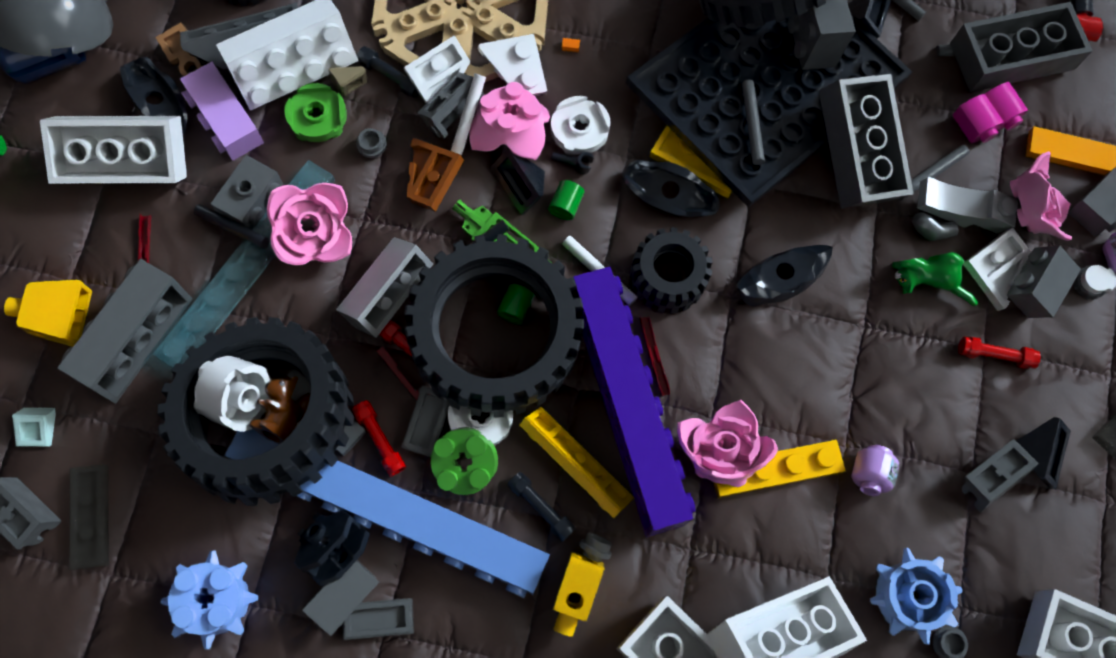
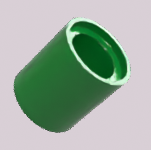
[548,180,585,221]
[497,284,535,325]

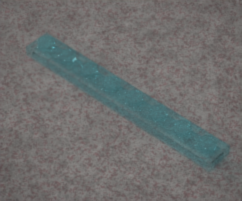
[153,160,335,368]

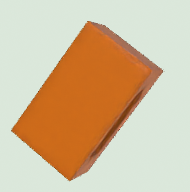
[562,38,580,53]

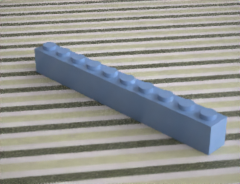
[224,429,550,598]

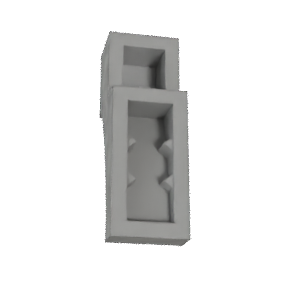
[917,177,1018,234]

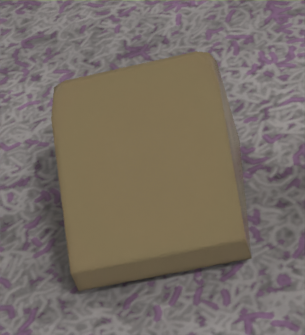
[328,67,367,97]

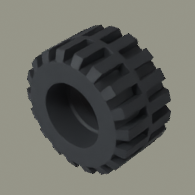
[630,227,712,314]

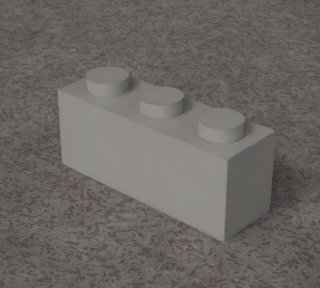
[336,237,433,338]

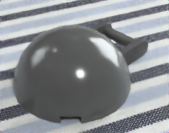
[0,0,113,56]

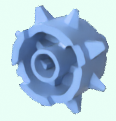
[870,548,962,644]
[161,551,258,649]

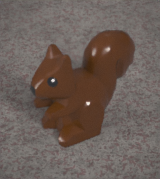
[249,376,311,444]

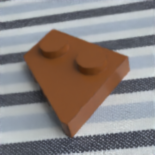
[407,138,464,212]

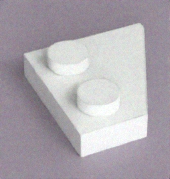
[403,35,471,103]
[963,228,1031,311]

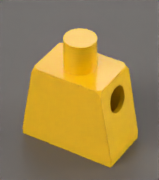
[4,280,93,347]
[553,552,605,637]

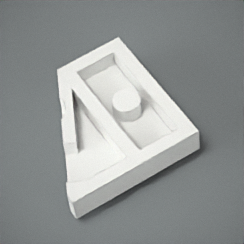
[478,34,547,96]

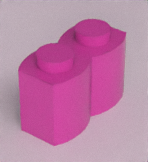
[952,82,1028,143]

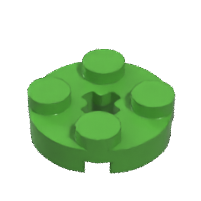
[285,83,347,142]
[431,427,498,495]

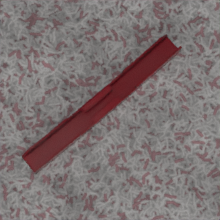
[138,214,151,263]
[639,316,670,396]
[377,346,420,402]

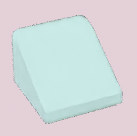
[12,408,56,447]

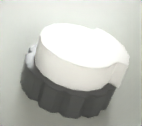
[1073,265,1116,300]

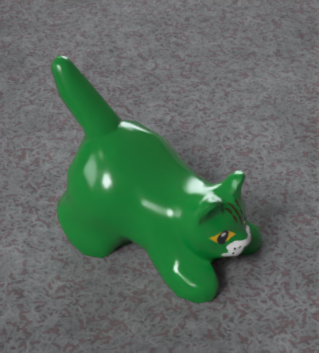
[892,252,978,306]

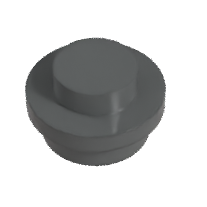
[356,128,387,158]
[579,533,612,562]
[932,626,968,658]

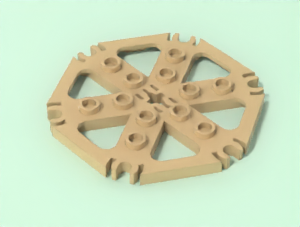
[372,0,548,82]

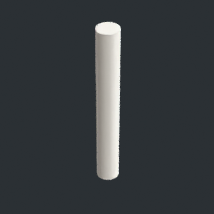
[451,73,486,156]
[562,236,637,306]

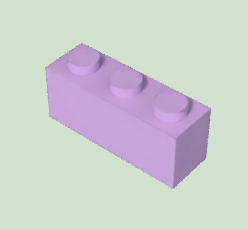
[180,62,264,161]

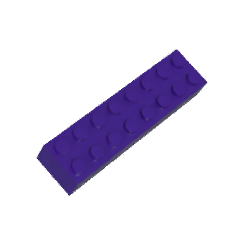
[573,266,696,538]

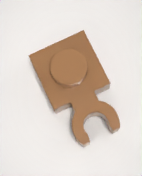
[155,23,204,76]

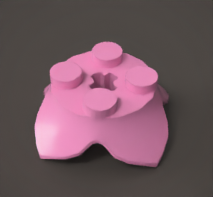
[469,82,550,160]
[1010,151,1072,241]
[266,183,352,266]
[677,400,778,487]

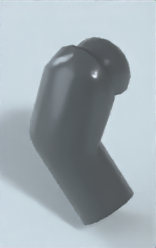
[912,212,959,241]

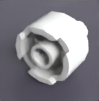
[194,356,271,432]

